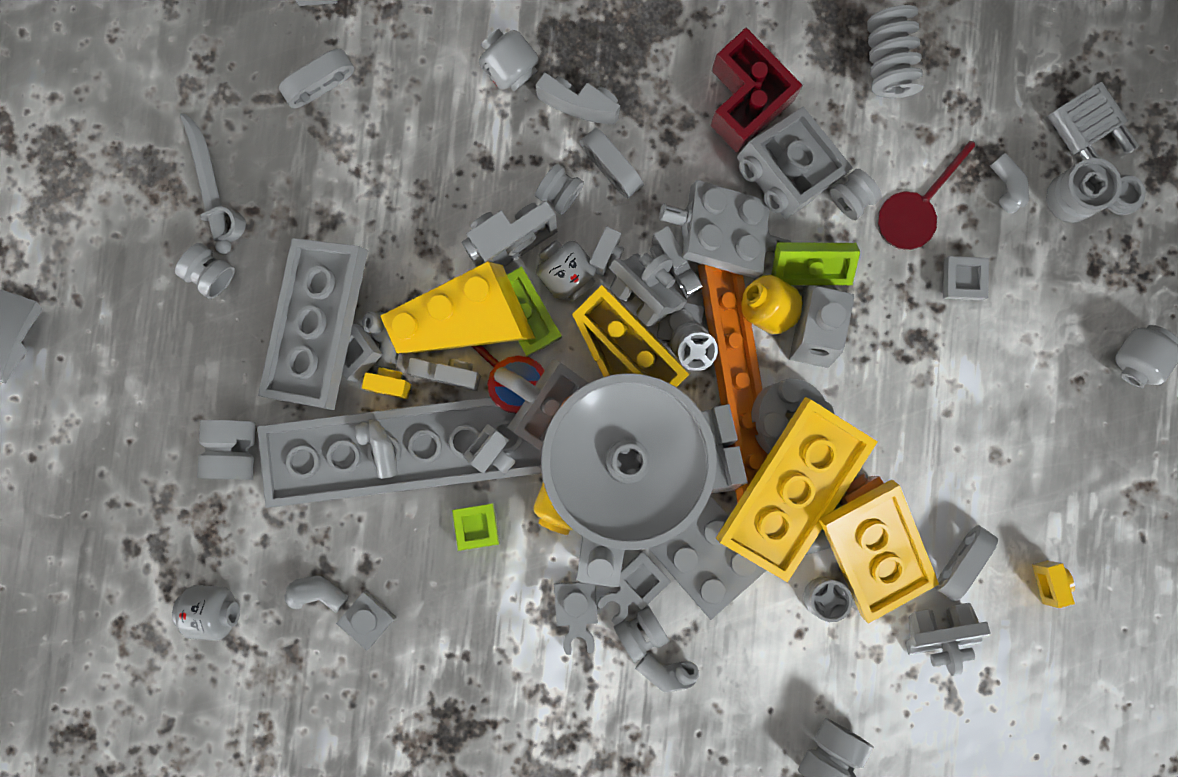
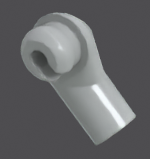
[285,576,349,613]

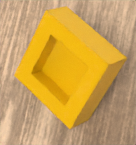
[362,367,411,399]
[1032,560,1075,608]

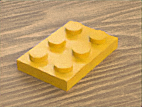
[819,479,939,624]

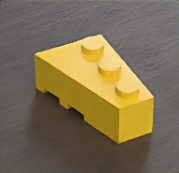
[572,285,691,388]

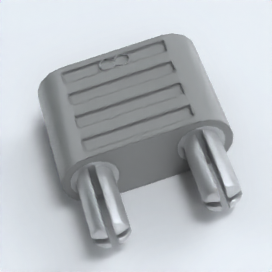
[1047,82,1138,160]

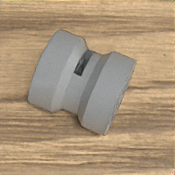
[175,243,235,299]
[803,577,852,622]
[613,605,670,663]

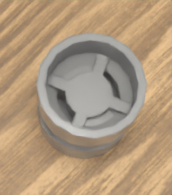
[1046,157,1122,223]
[197,420,255,480]
[798,718,874,777]

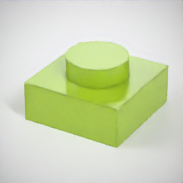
[452,503,500,551]

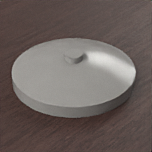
[541,374,717,550]

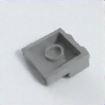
[736,107,853,219]
[461,201,558,267]

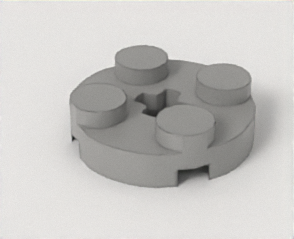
[751,378,834,454]

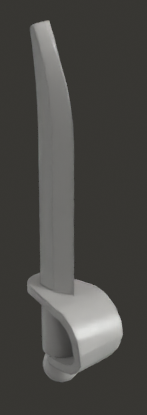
[180,113,246,254]

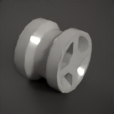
[535,163,584,215]
[830,169,882,220]
[670,322,718,371]

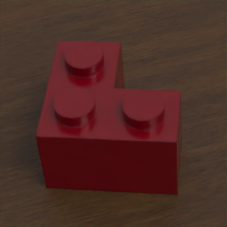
[710,27,803,154]

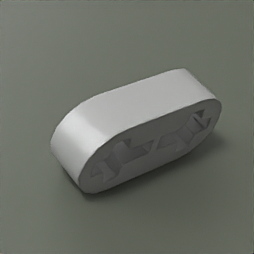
[279,49,355,108]
[580,127,644,199]
[935,525,998,601]

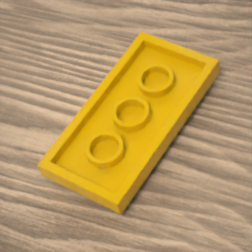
[716,397,878,582]

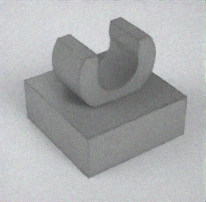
[463,424,515,474]

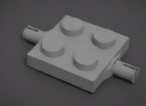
[659,180,791,279]

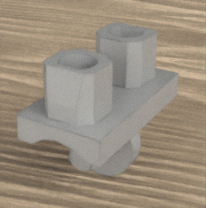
[609,253,687,326]
[905,603,991,676]

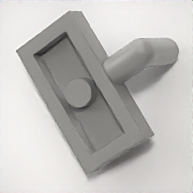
[494,359,589,451]

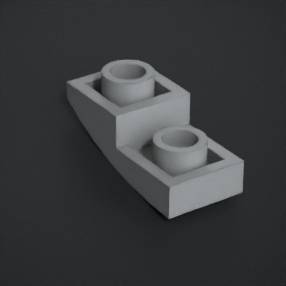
[536,73,620,124]
[0,289,42,384]

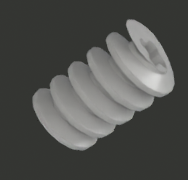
[867,5,924,98]

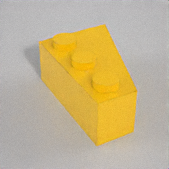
[380,261,536,354]

